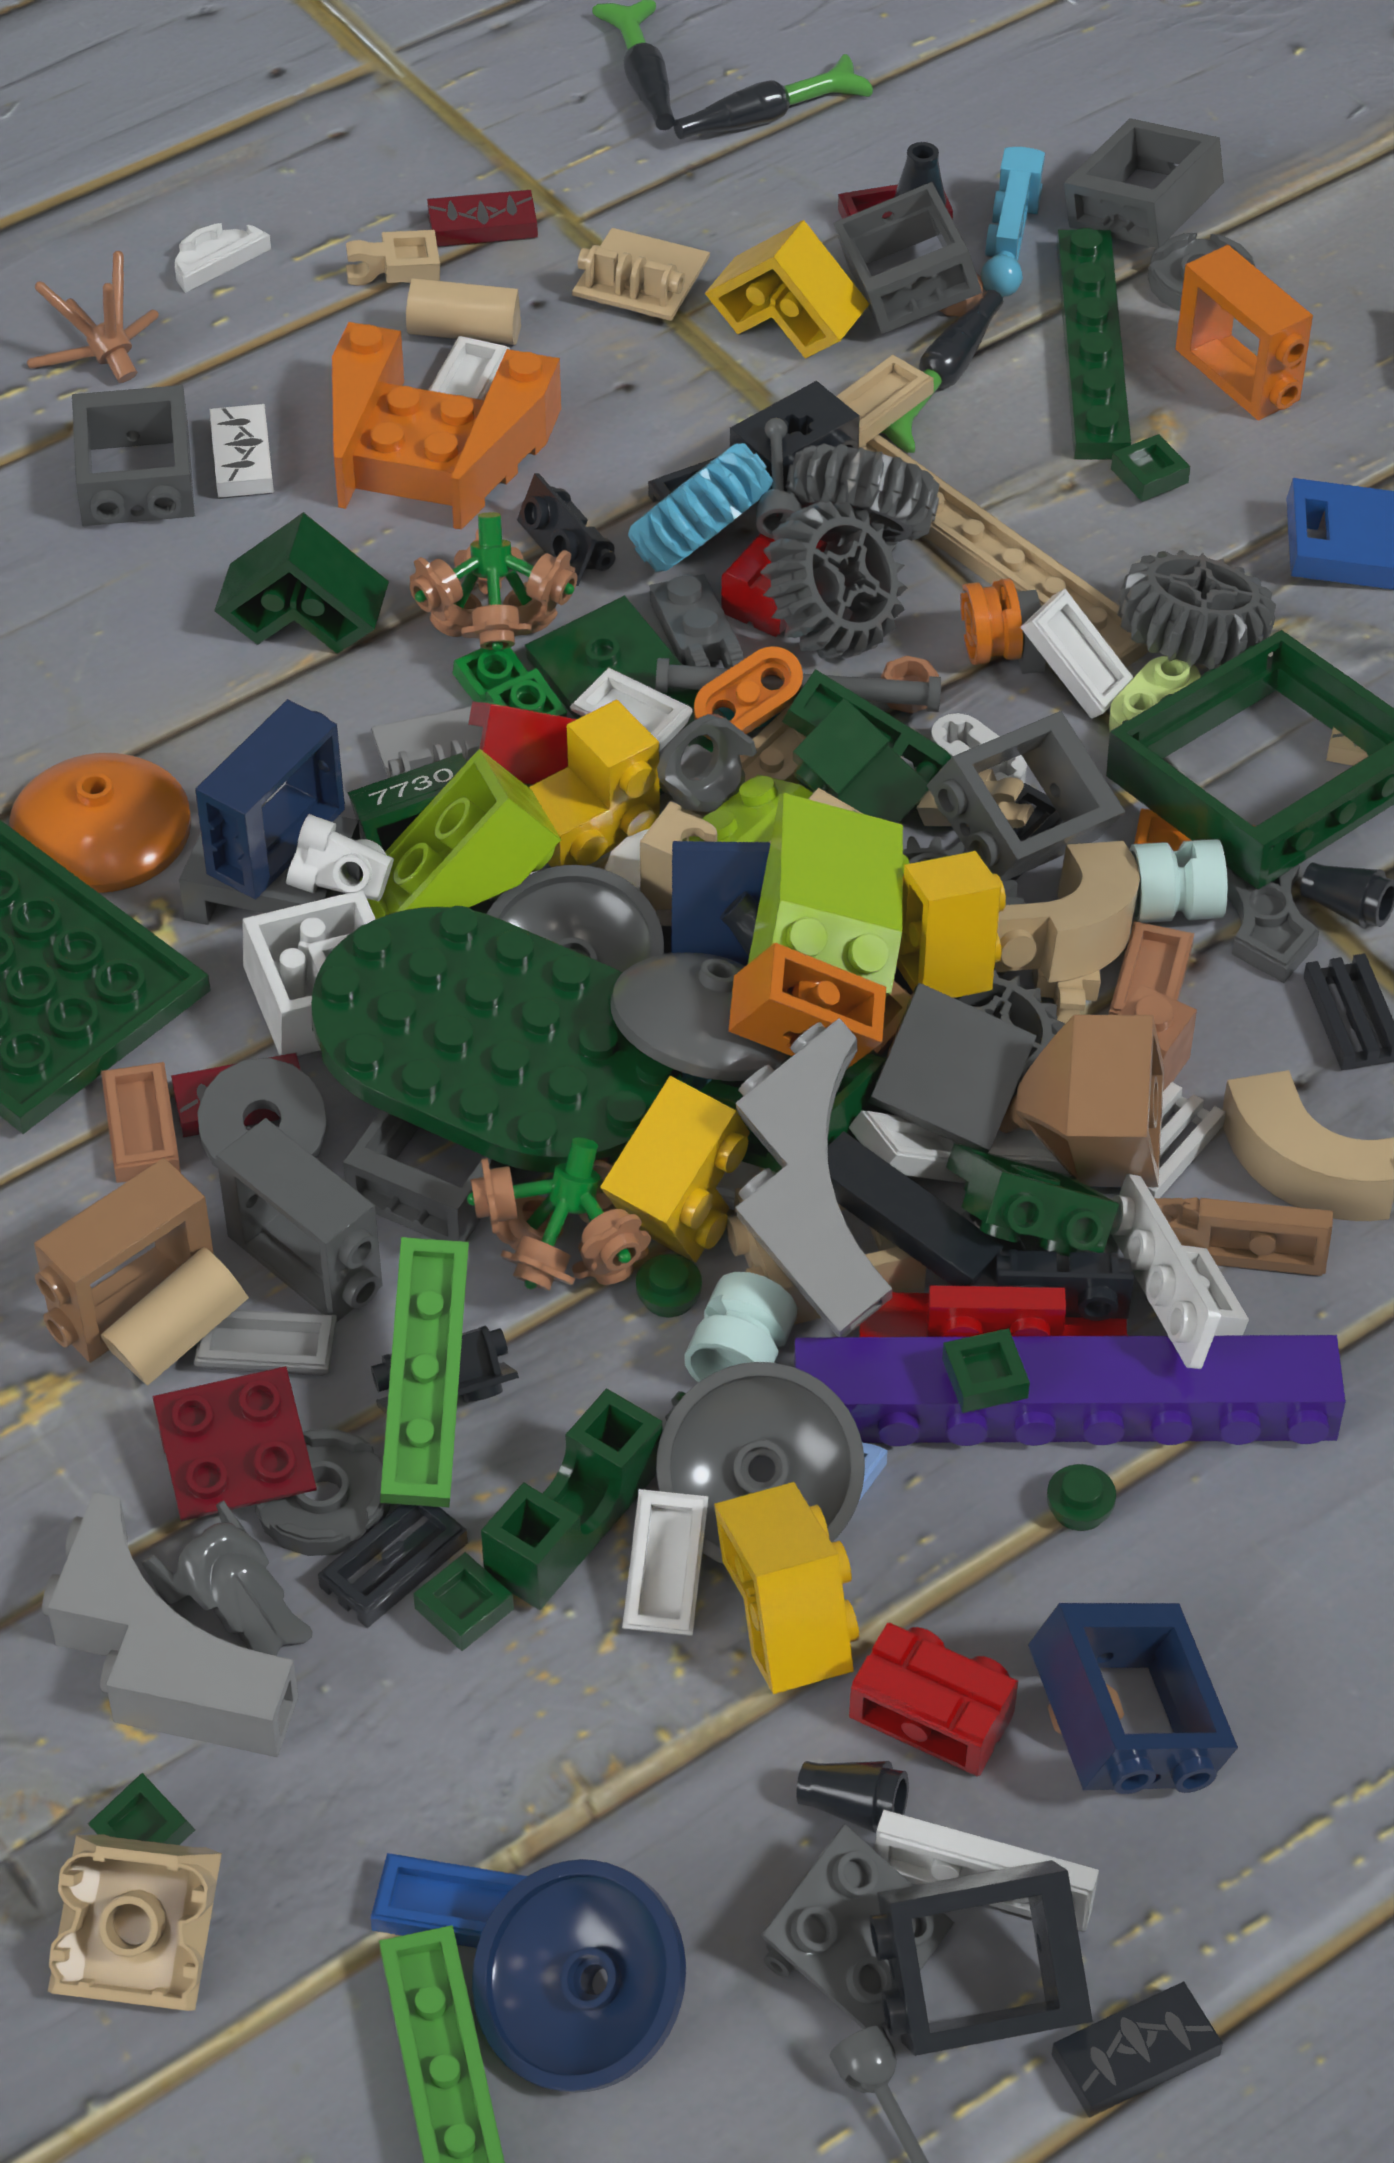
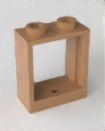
[34,1158,214,1363]

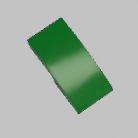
[452,647,567,717]

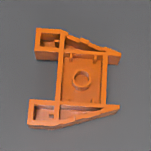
[332,322,561,530]

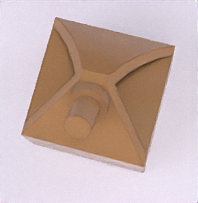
[999,1015,1164,1187]

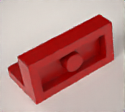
[468,701,577,785]

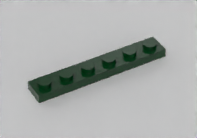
[1057,228,1131,460]

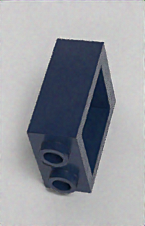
[195,699,345,900]
[1028,1603,1238,1794]

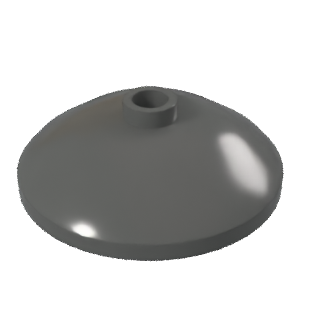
[487,865,665,972]
[610,952,792,1081]
[656,1362,865,1564]

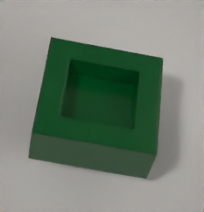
[1111,434,1191,502]
[942,1328,1030,1413]
[413,1552,514,1651]
[88,1773,195,1845]

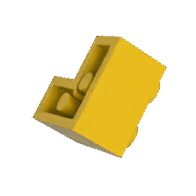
[705,220,870,359]
[529,699,660,867]
[896,851,1006,998]
[600,1076,750,1263]
[714,1482,860,1694]

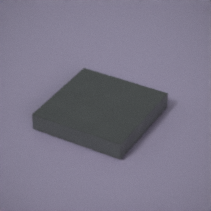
[867,983,1037,1152]

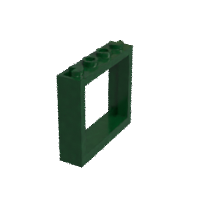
[1106,630,1394,890]

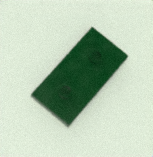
[525,595,728,795]

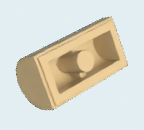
[406,278,521,345]
[101,1247,249,1386]

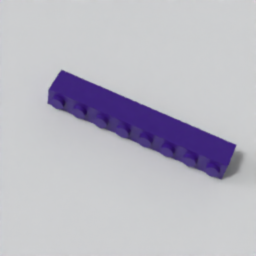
[794,1335,1346,1446]

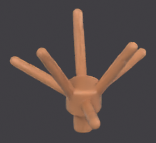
[27,251,159,383]

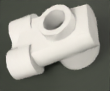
[286,814,394,901]

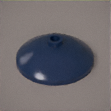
[472,1859,686,2093]

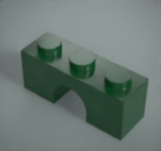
[481,1388,663,1610]

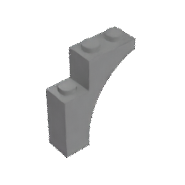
[735,1018,892,1337]
[42,1492,299,1757]

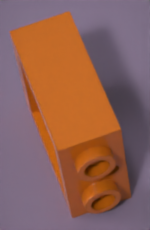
[1175,245,1313,421]

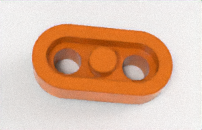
[694,646,803,741]

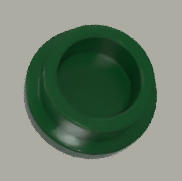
[636,1254,702,1318]
[1047,1464,1116,1531]

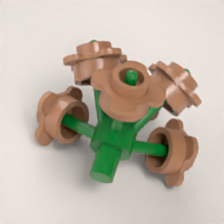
[409,512,578,651]
[467,1137,651,1291]

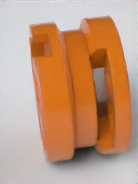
[960,578,1023,665]

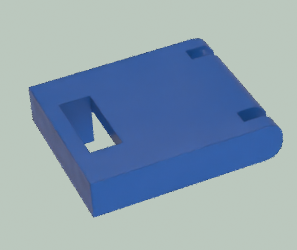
[1286,478,1394,590]

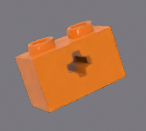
[728,943,886,1069]

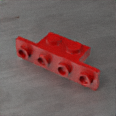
[859,1285,1128,1337]

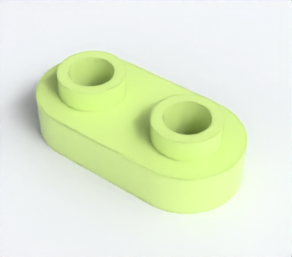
[1109,656,1201,731]

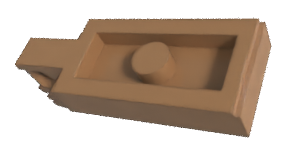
[1154,1197,1333,1276]

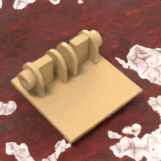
[572,228,710,321]

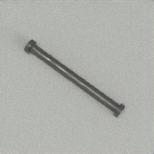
[655,658,941,712]

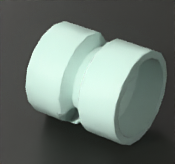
[1129,839,1228,923]
[685,1272,797,1383]

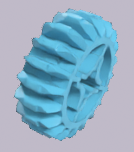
[628,443,773,572]

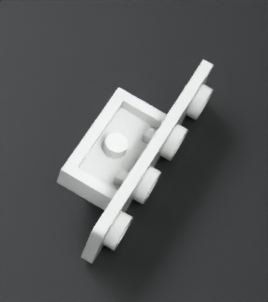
[1110,1174,1249,1369]

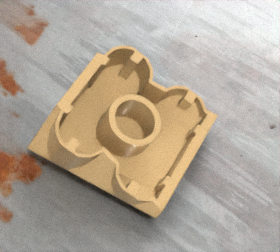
[48,1834,222,2011]

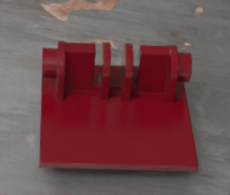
[152,1366,317,1522]

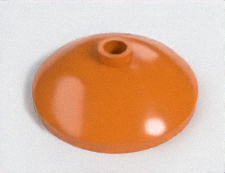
[9,753,191,893]

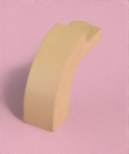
[994,841,1140,983]
[1222,1070,1394,1221]

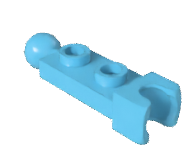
[980,147,1045,297]

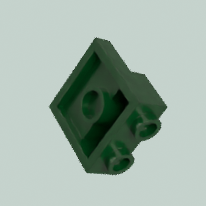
[946,1143,1119,1257]

